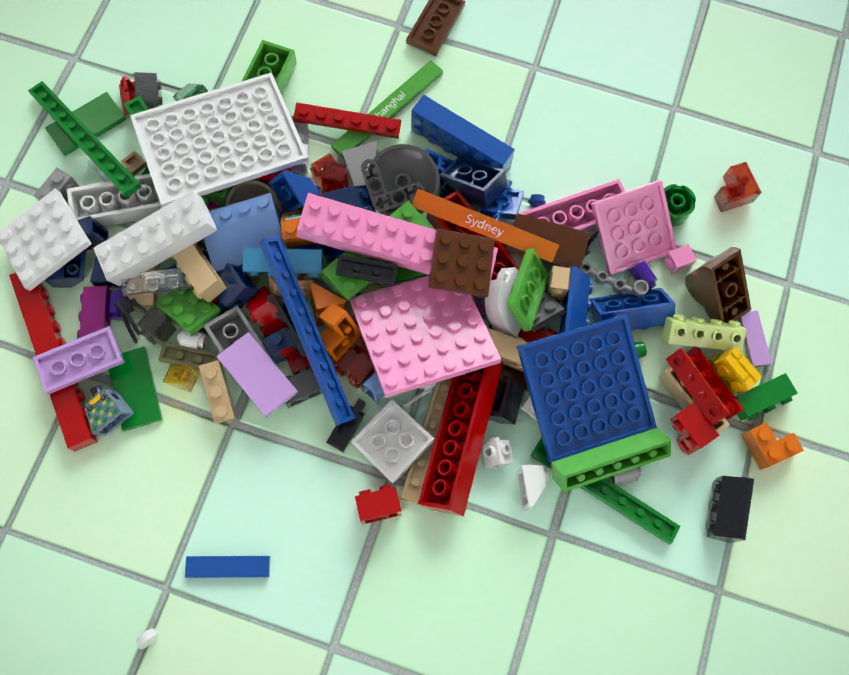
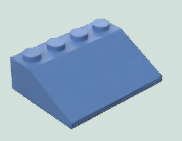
[203,193,288,274]

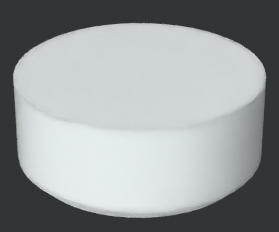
[136,628,159,649]

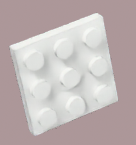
[351,399,435,484]

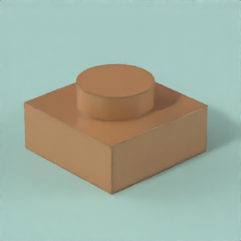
[120,150,147,176]

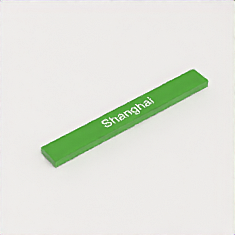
[331,60,443,158]

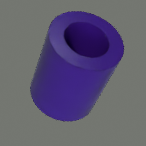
[629,261,658,291]
[107,290,129,321]

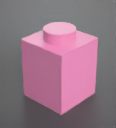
[664,244,697,274]

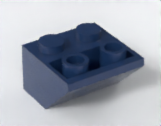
[44,248,87,288]

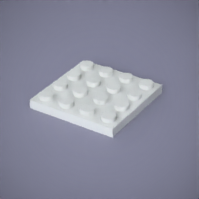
[0,189,91,291]

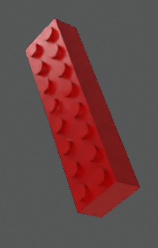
[418,362,503,517]

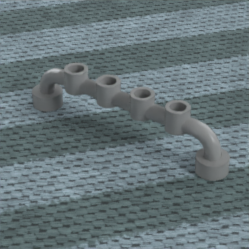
[562,263,649,297]

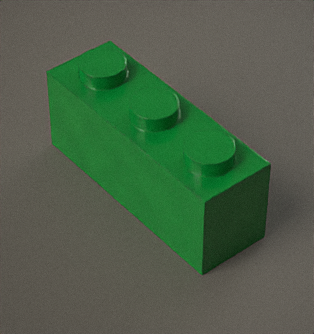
[735,373,798,421]

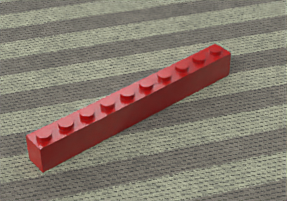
[9,272,98,452]

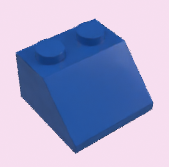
[268,170,320,212]

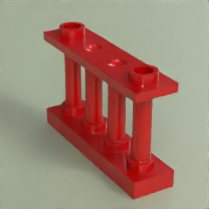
[666,346,744,425]

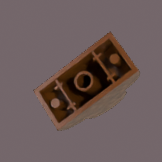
[685,247,752,323]

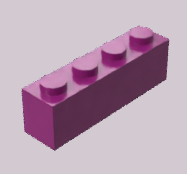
[77,286,111,339]

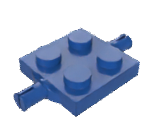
[480,179,524,221]

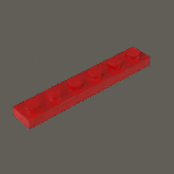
[293,102,402,139]

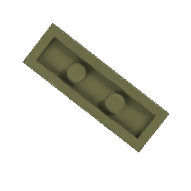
[158,342,219,370]

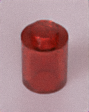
[309,153,339,180]

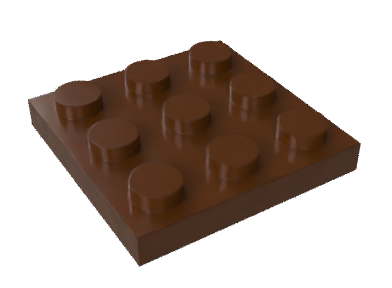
[428,228,495,298]

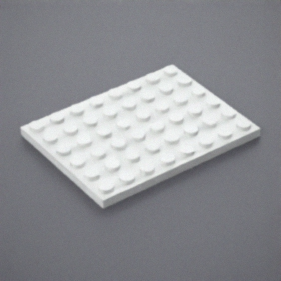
[130,73,309,208]

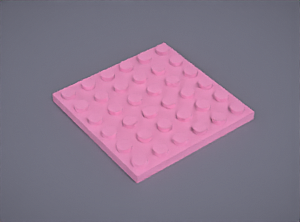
[349,275,501,398]

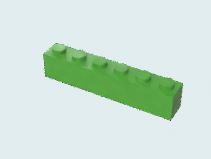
[551,428,671,492]

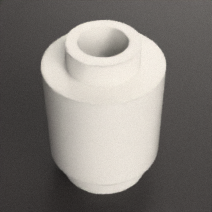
[177,329,208,349]

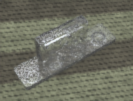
[121,268,194,296]

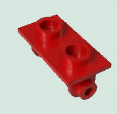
[119,76,136,115]

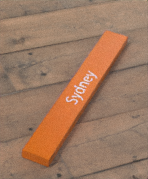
[412,189,559,262]

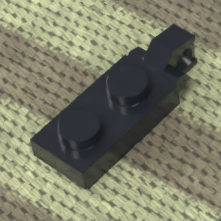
[326,398,366,453]

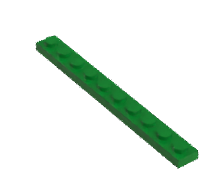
[28,81,142,198]

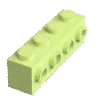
[662,315,747,352]

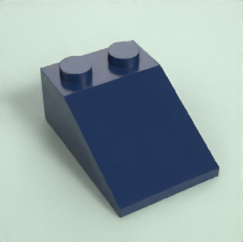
[439,154,507,209]
[317,185,376,212]

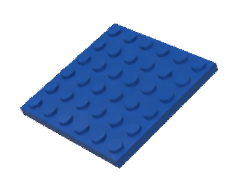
[516,314,657,463]

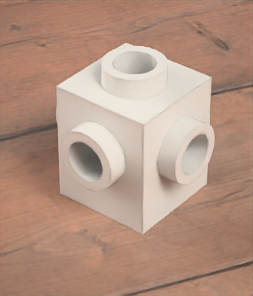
[482,437,513,468]

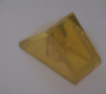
[163,364,199,392]

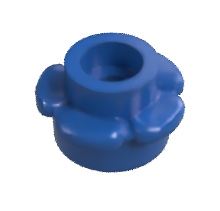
[528,194,546,208]

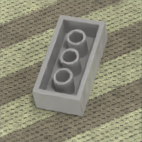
[203,305,274,362]

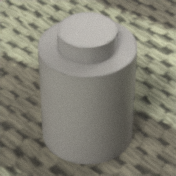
[610,467,642,485]

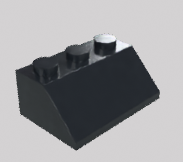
[705,476,754,543]

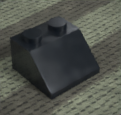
[489,379,525,425]

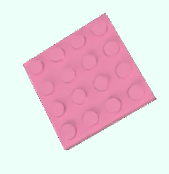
[591,180,677,275]

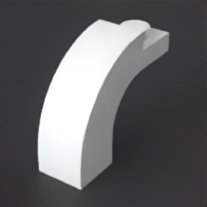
[485,267,521,338]

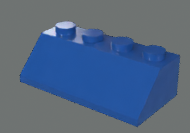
[559,266,593,333]
[589,288,676,330]

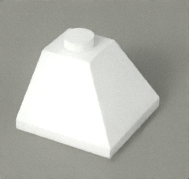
[517,465,549,511]

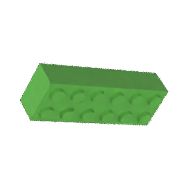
[321,201,433,305]

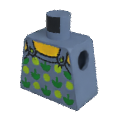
[84,385,134,436]

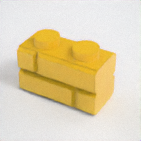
[713,347,762,394]

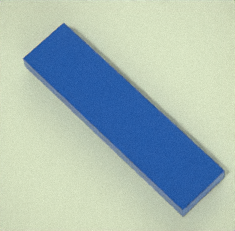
[185,556,271,578]

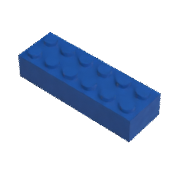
[411,94,515,173]

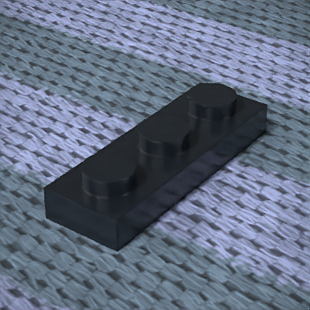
[335,255,398,286]

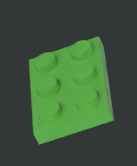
[155,281,222,337]

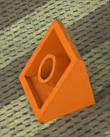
[310,282,346,327]

